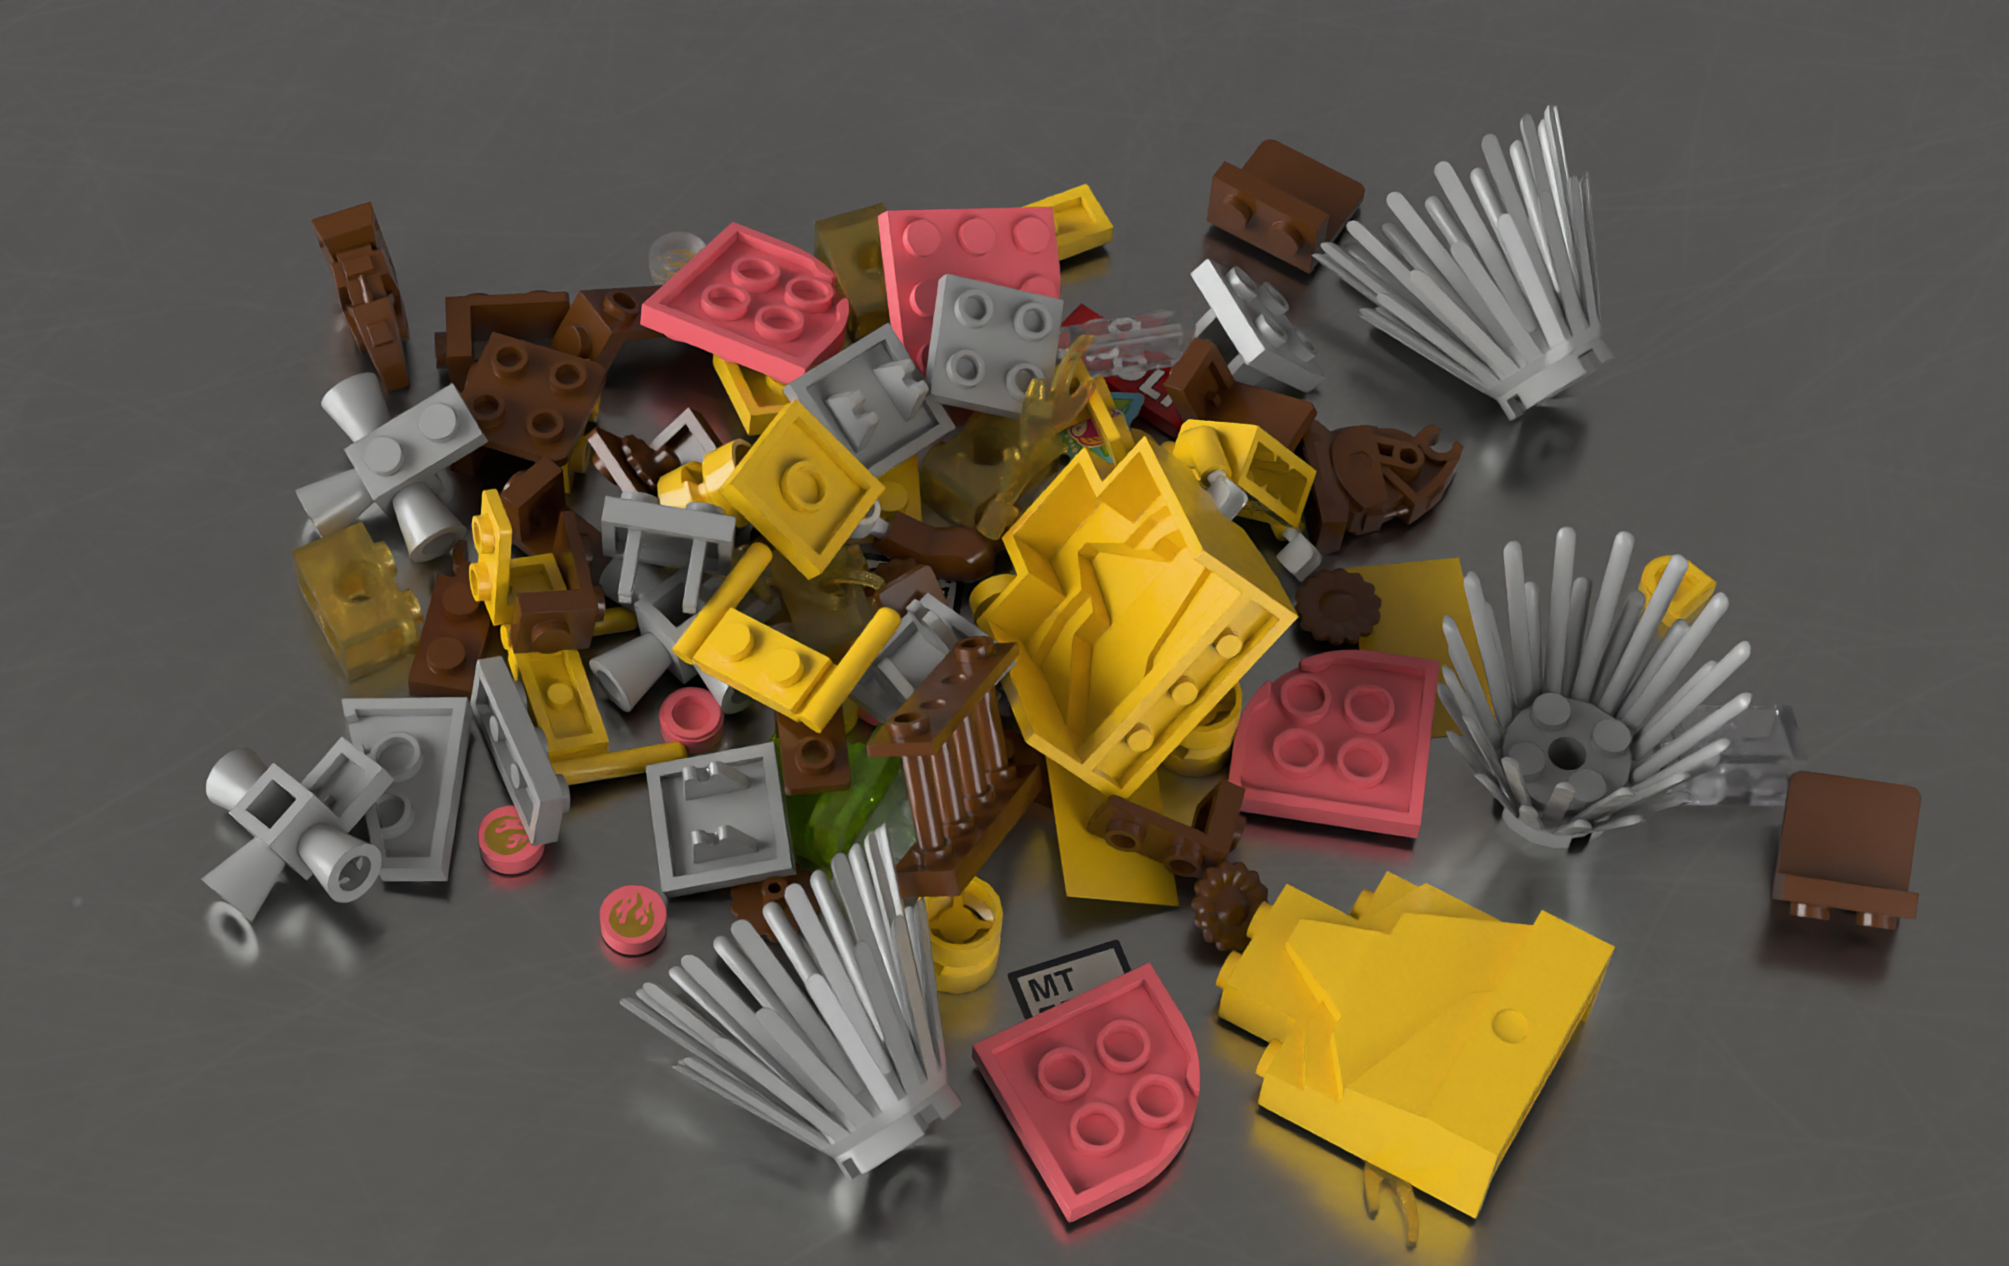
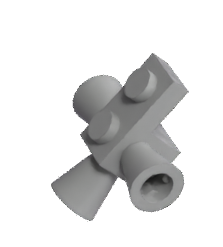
[295,372,489,563]
[589,558,781,714]
[201,737,395,922]

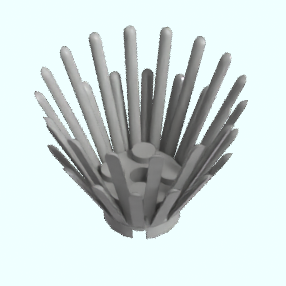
[1312,103,1615,421]
[1438,526,1752,848]
[619,822,963,1181]

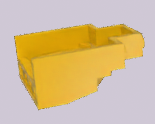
[976,436,1298,800]
[1215,871,1615,1219]

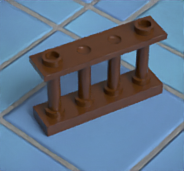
[866,636,1043,898]

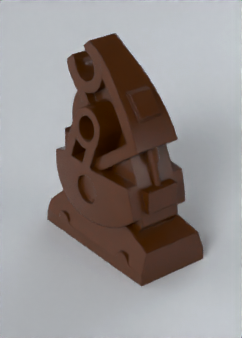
[311,201,411,393]
[1293,420,1464,555]

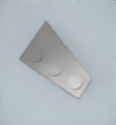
[341,697,473,881]

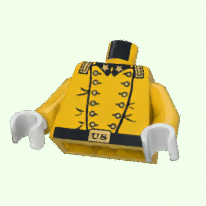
[1160,419,1322,582]

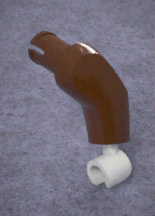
[849,498,1024,583]

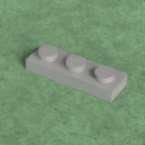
[470,656,570,846]

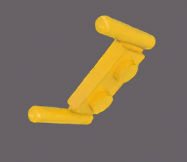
[672,542,901,733]
[500,606,688,786]

